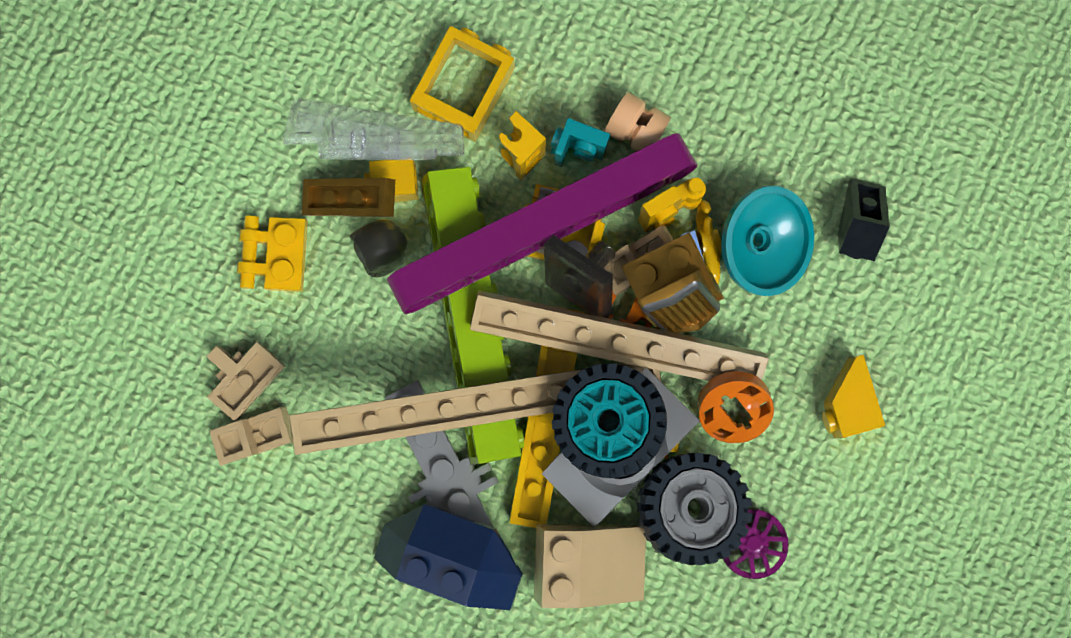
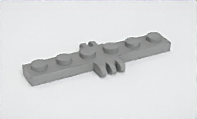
[385,380,499,528]

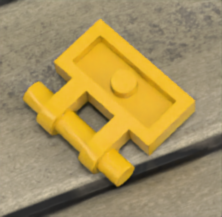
[638,178,706,233]
[237,216,308,292]

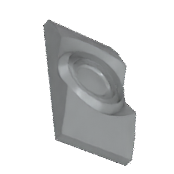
[542,368,700,527]

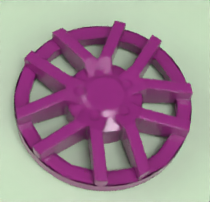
[723,509,789,579]

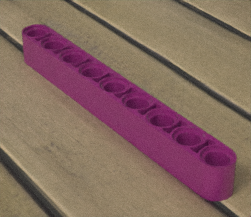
[386,133,698,314]

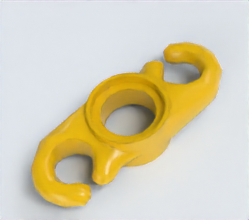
[696,200,721,284]

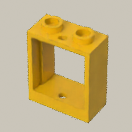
[410,26,515,142]

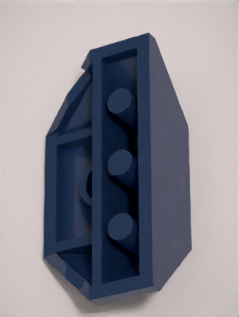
[374,503,523,610]

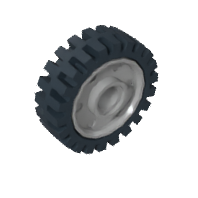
[637,453,752,565]

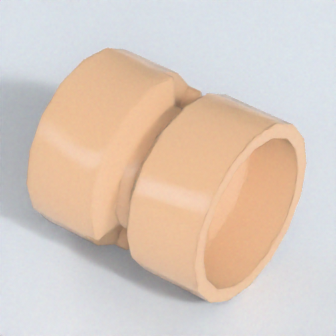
[604,91,672,152]

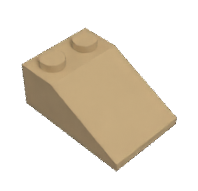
[534,524,646,608]

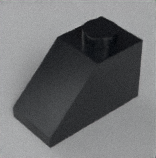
[838,178,890,261]

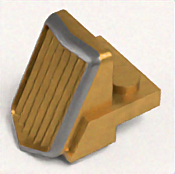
[621,232,724,334]

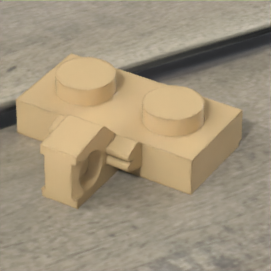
[206,342,286,421]

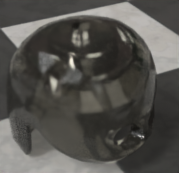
[349,218,410,278]

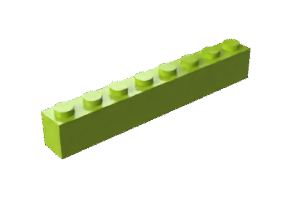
[421,167,524,465]

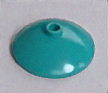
[721,186,814,296]

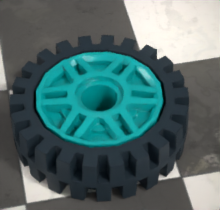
[552,363,667,478]

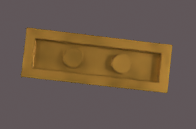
[302,178,396,217]

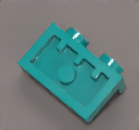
[550,118,610,167]

